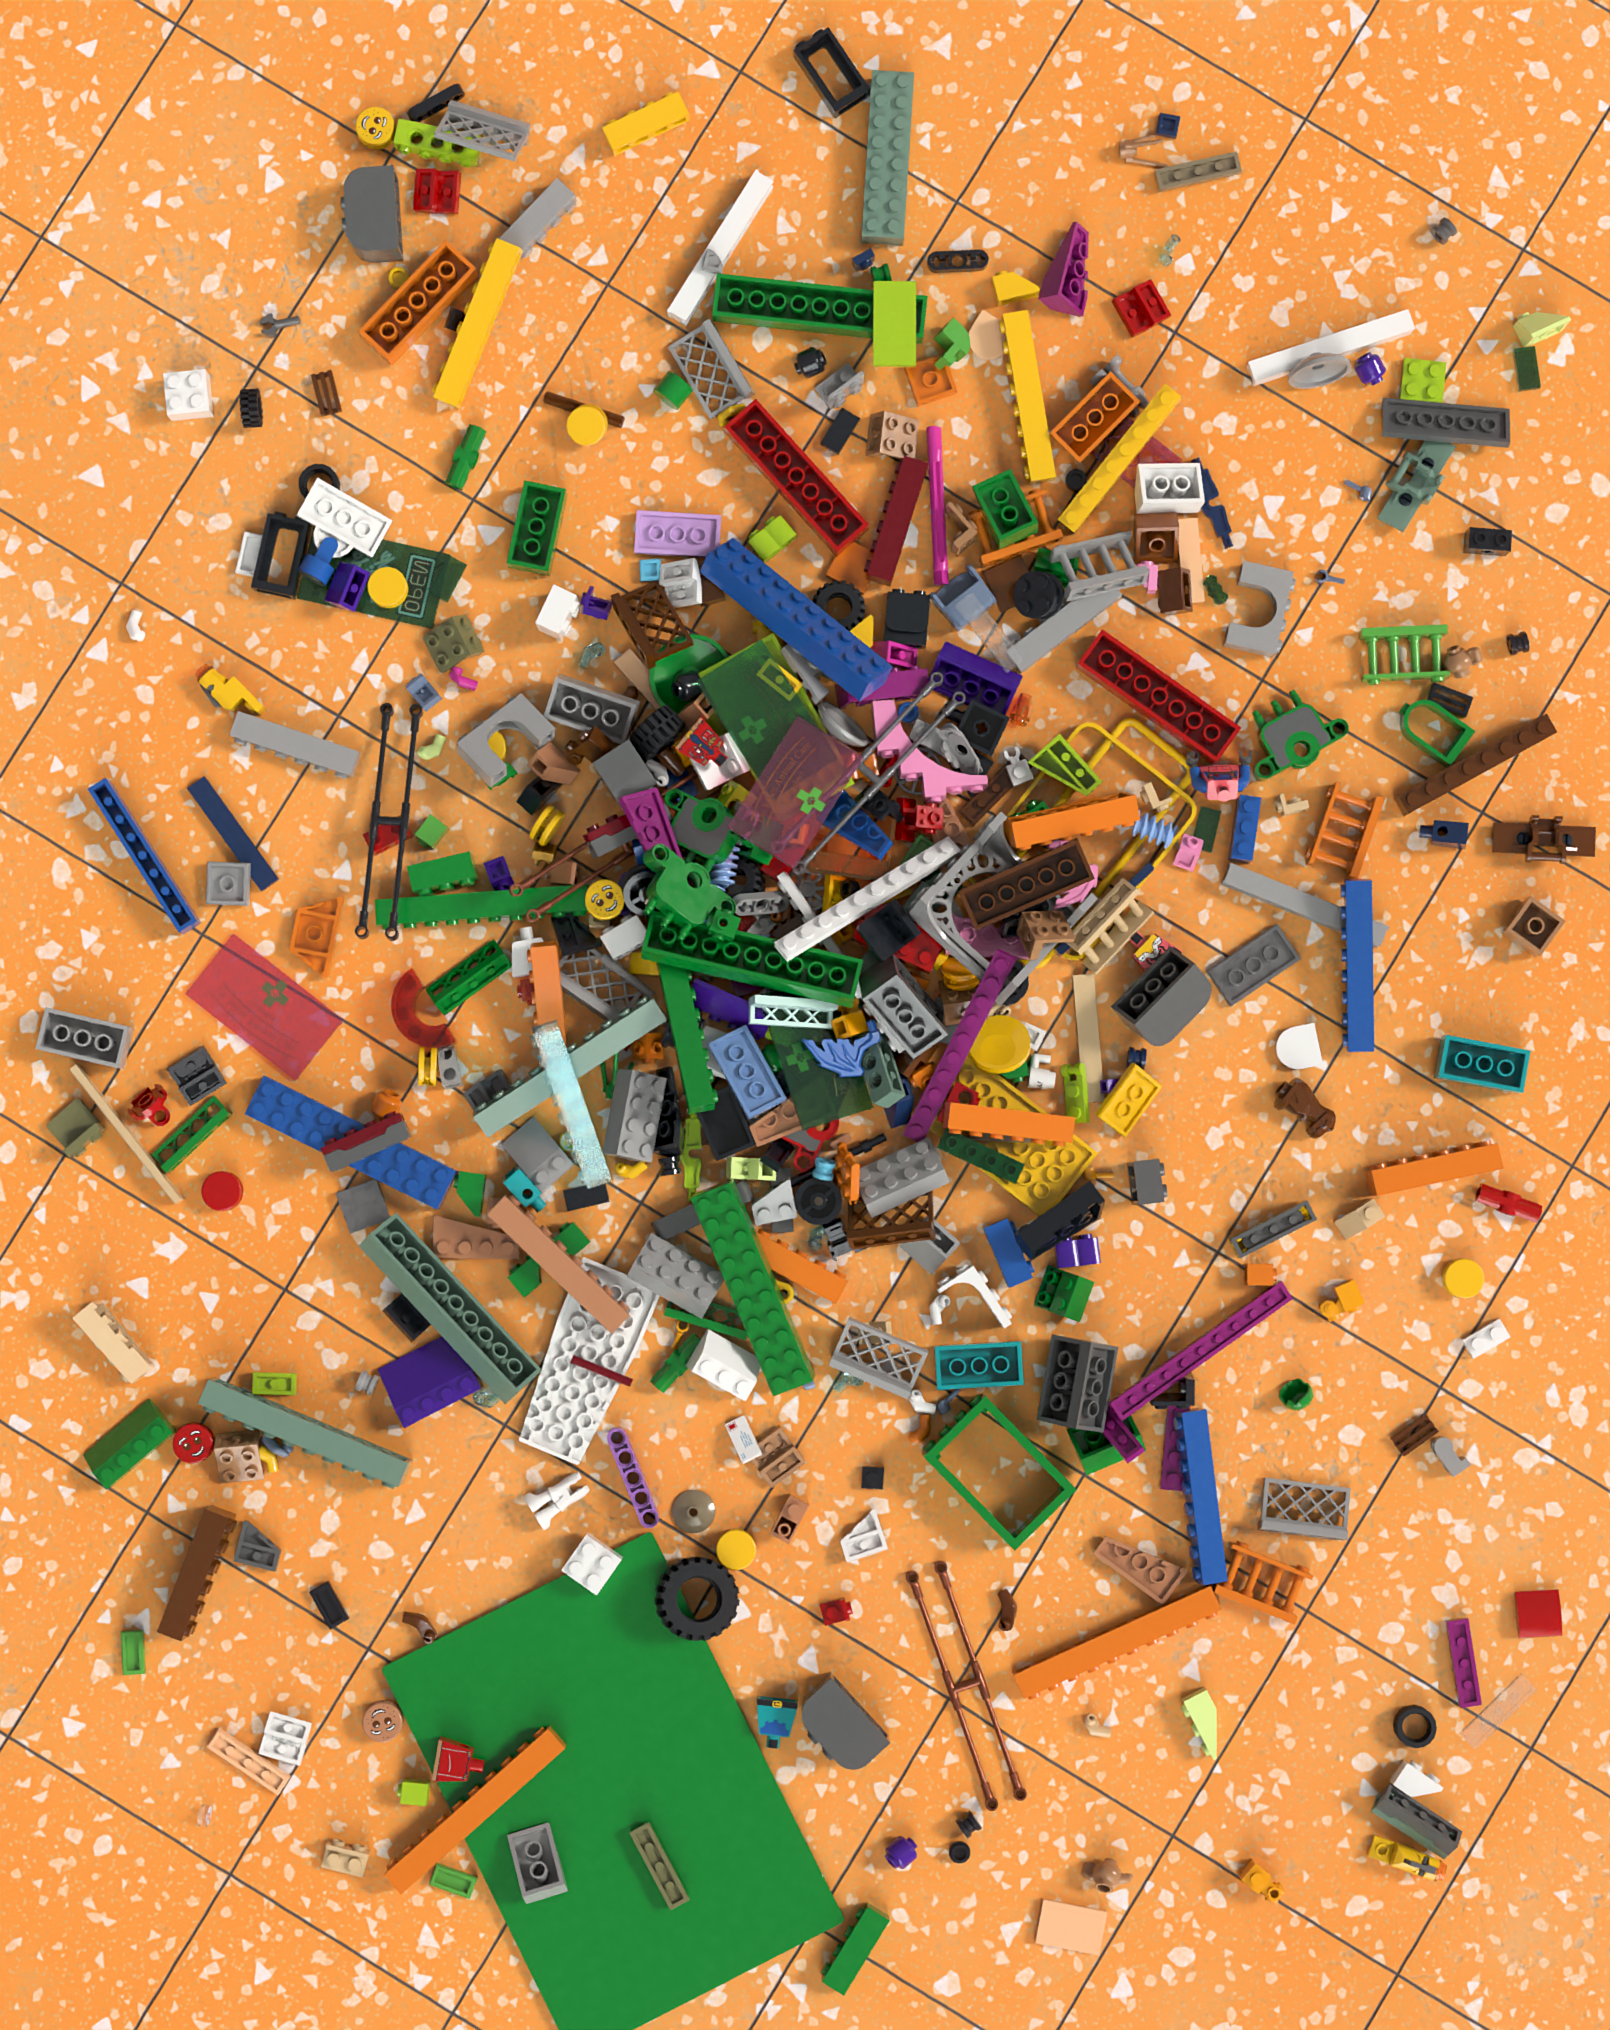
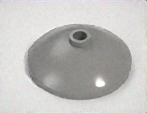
[1288,352,1352,389]
[818,700,870,747]

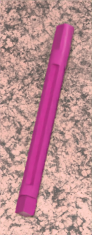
[926,426,949,586]

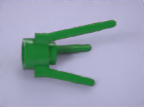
[600,1053,634,1099]

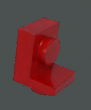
[819,1597,853,1626]

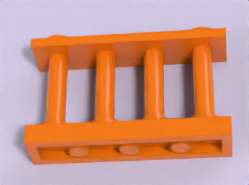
[966,488,1063,568]
[1305,782,1385,879]
[1212,1540,1314,1625]

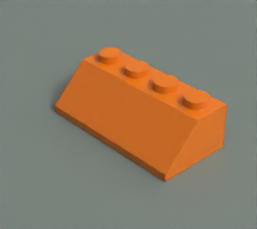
[1050,371,1141,463]

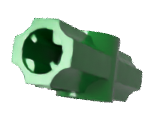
[445,424,487,490]
[650,1333,701,1393]

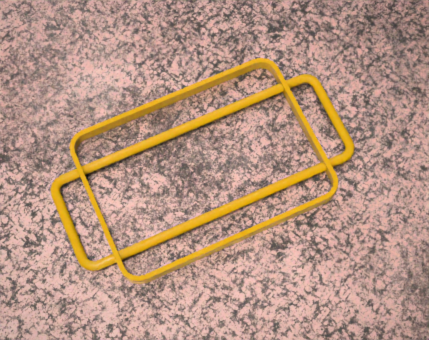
[968,717,1197,969]

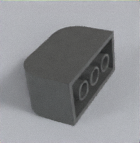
[341,165,403,263]
[592,739,657,809]
[1111,946,1211,1046]
[802,1672,890,1770]

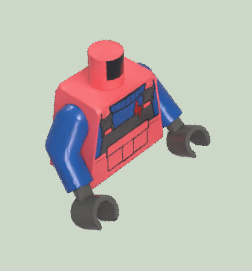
[1185,750,1252,802]

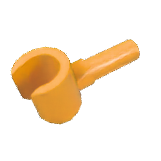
[1083,1167,1114,1180]
[671,1320,689,1350]

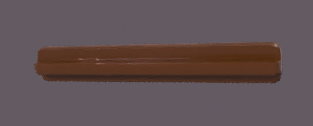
[543,392,625,428]

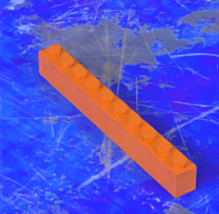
[1012,1584,1221,1700]
[384,1726,567,1894]

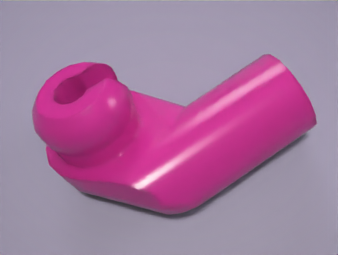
[449,666,478,691]

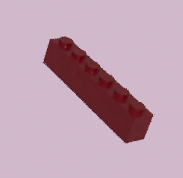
[864,455,928,587]

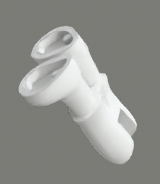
[523,1472,590,1530]

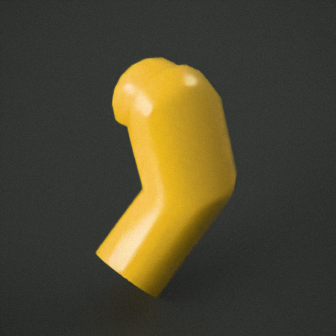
[615,1162,648,1179]
[259,1445,279,1473]

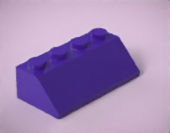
[928,641,1023,715]
[692,978,775,1040]

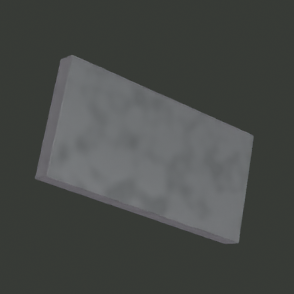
[1206,924,1301,1007]

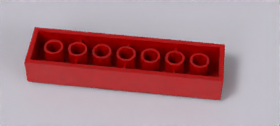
[724,399,869,557]
[1075,629,1241,765]

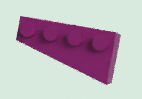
[835,666,930,709]

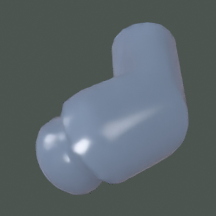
[261,1436,293,1457]

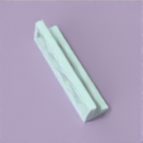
[749,995,838,1030]

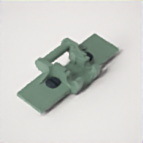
[1377,441,1456,532]

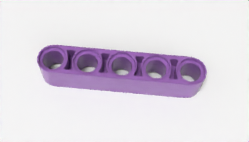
[607,1427,660,1528]

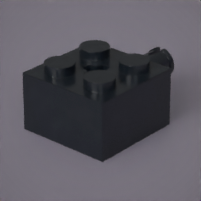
[941,699,1010,756]

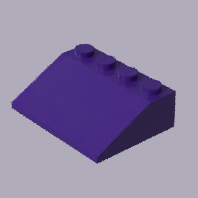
[378,1337,483,1428]

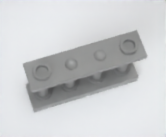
[1049,531,1149,602]

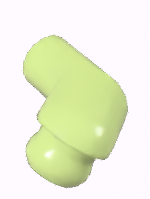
[417,734,446,760]

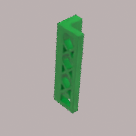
[425,939,512,1016]
[152,1096,232,1173]
[664,1301,748,1340]

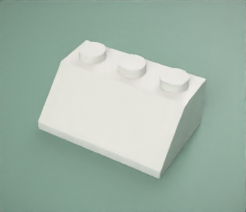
[1134,463,1205,514]
[686,1329,760,1401]

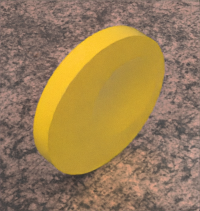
[969,1015,1031,1074]

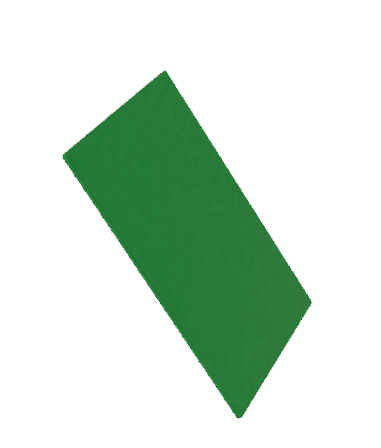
[382,1532,844,2030]

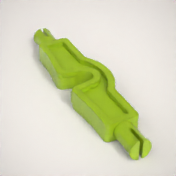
[680,1113,702,1202]

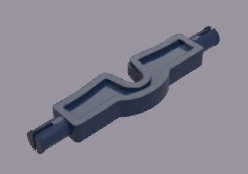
[1191,457,1234,549]

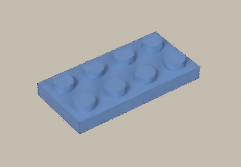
[708,1025,787,1120]

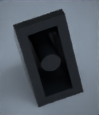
[516,776,563,815]

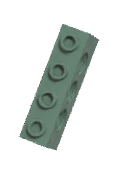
[853,1019,906,1108]

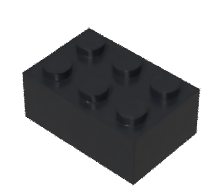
[695,1086,756,1161]

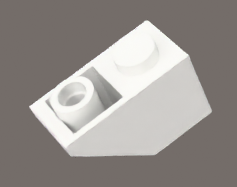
[1390,1760,1443,1797]

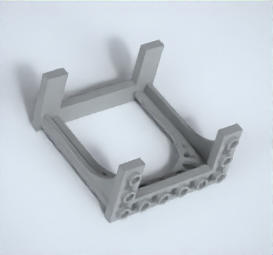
[906,812,1098,1006]

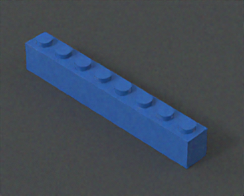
[88,778,201,935]
[1340,879,1374,1052]
[1173,1408,1228,1585]

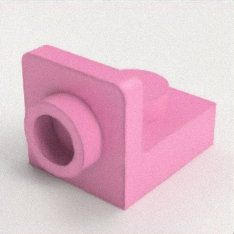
[1136,561,1158,594]
[1173,834,1204,872]

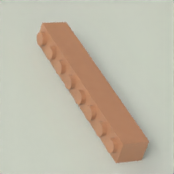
[487,1194,630,1334]

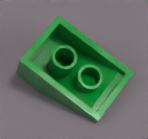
[972,469,1038,550]

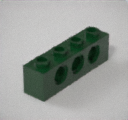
[937,1128,1025,1184]

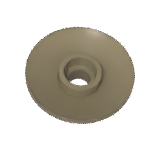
[672,1490,715,1533]

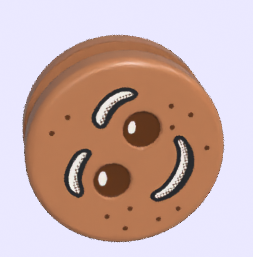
[362,1700,404,1743]

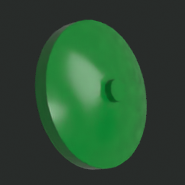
[648,634,729,714]

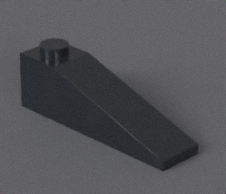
[653,1066,684,1157]

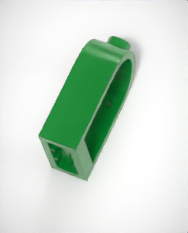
[1398,700,1475,768]

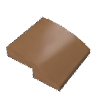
[751,1425,806,1488]

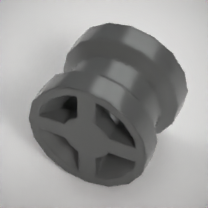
[1430,217,1457,245]

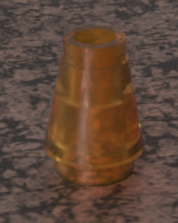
[1009,693,1032,727]

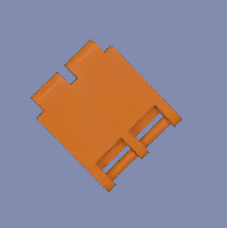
[834,1142,860,1205]

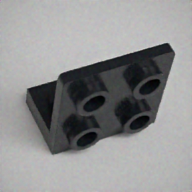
[1150,1372,1195,1409]

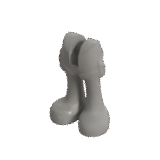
[1089,355,1149,418]

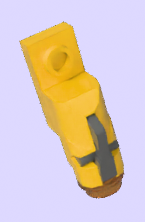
[195,664,266,715]
[1367,1835,1447,1881]

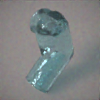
[1158,234,1181,267]
[578,643,606,669]
[808,1225,826,1252]
[832,1373,864,1394]
[473,1391,501,1408]

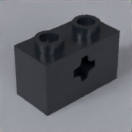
[1463,527,1512,556]

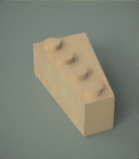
[72,1300,155,1384]

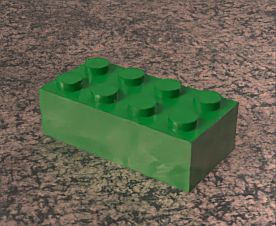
[506,480,568,576]

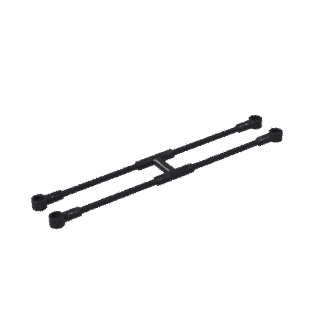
[355,703,423,941]

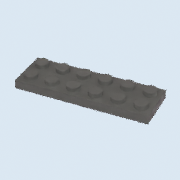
[1382,398,1510,448]

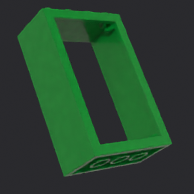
[922,1394,1077,1551]

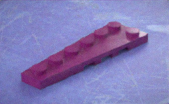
[618,787,692,887]

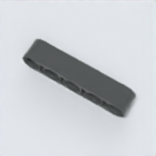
[651,1180,755,1240]

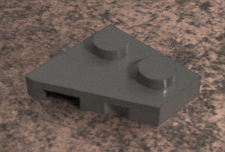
[233,1520,282,1572]

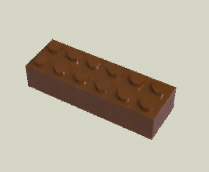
[958,838,1095,931]
[157,1505,237,1641]

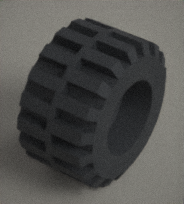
[813,580,865,631]
[629,705,685,760]
[721,855,766,909]

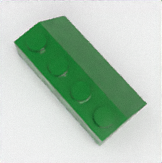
[83,1398,177,1489]

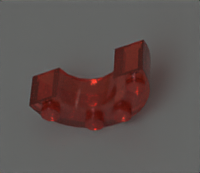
[391,968,458,1049]

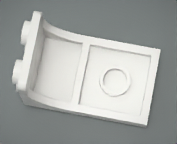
[936,1264,1012,1328]

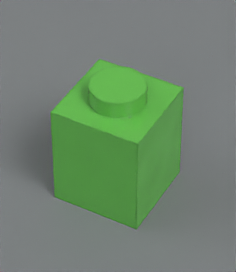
[415,814,449,849]

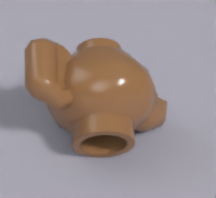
[1441,645,1483,679]
[1081,1858,1133,1893]

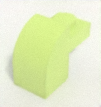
[726,1157,776,1181]

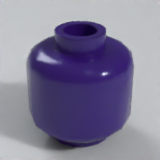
[1354,352,1386,386]
[885,1836,917,1869]

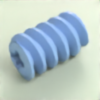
[1130,809,1178,849]
[709,846,740,889]

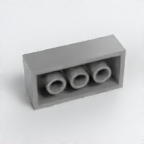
[544,674,640,744]
[35,1007,134,1069]
[602,1069,667,1163]
[859,1137,950,1218]
[627,1233,724,1319]

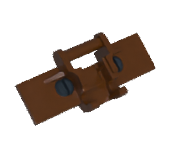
[1492,815,1596,864]

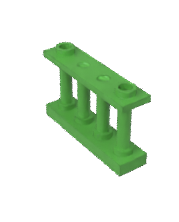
[1359,624,1450,685]

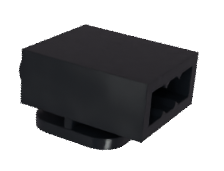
[884,589,930,649]

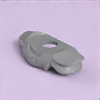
[938,723,983,775]

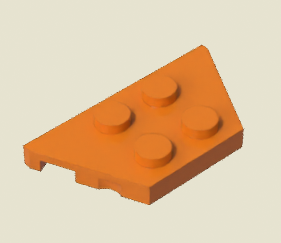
[289,897,344,978]

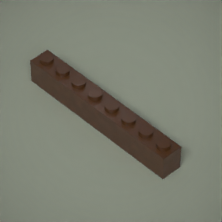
[1394,714,1557,816]

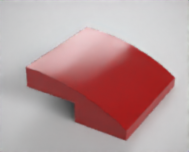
[413,168,461,214]
[1112,279,1172,338]
[1514,1589,1563,1639]

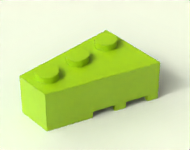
[1027,734,1103,796]

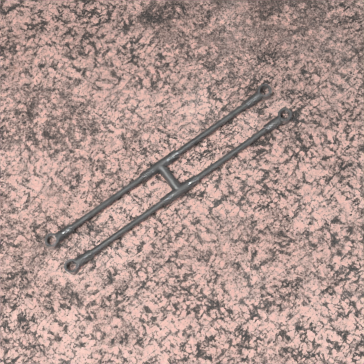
[771,672,966,875]

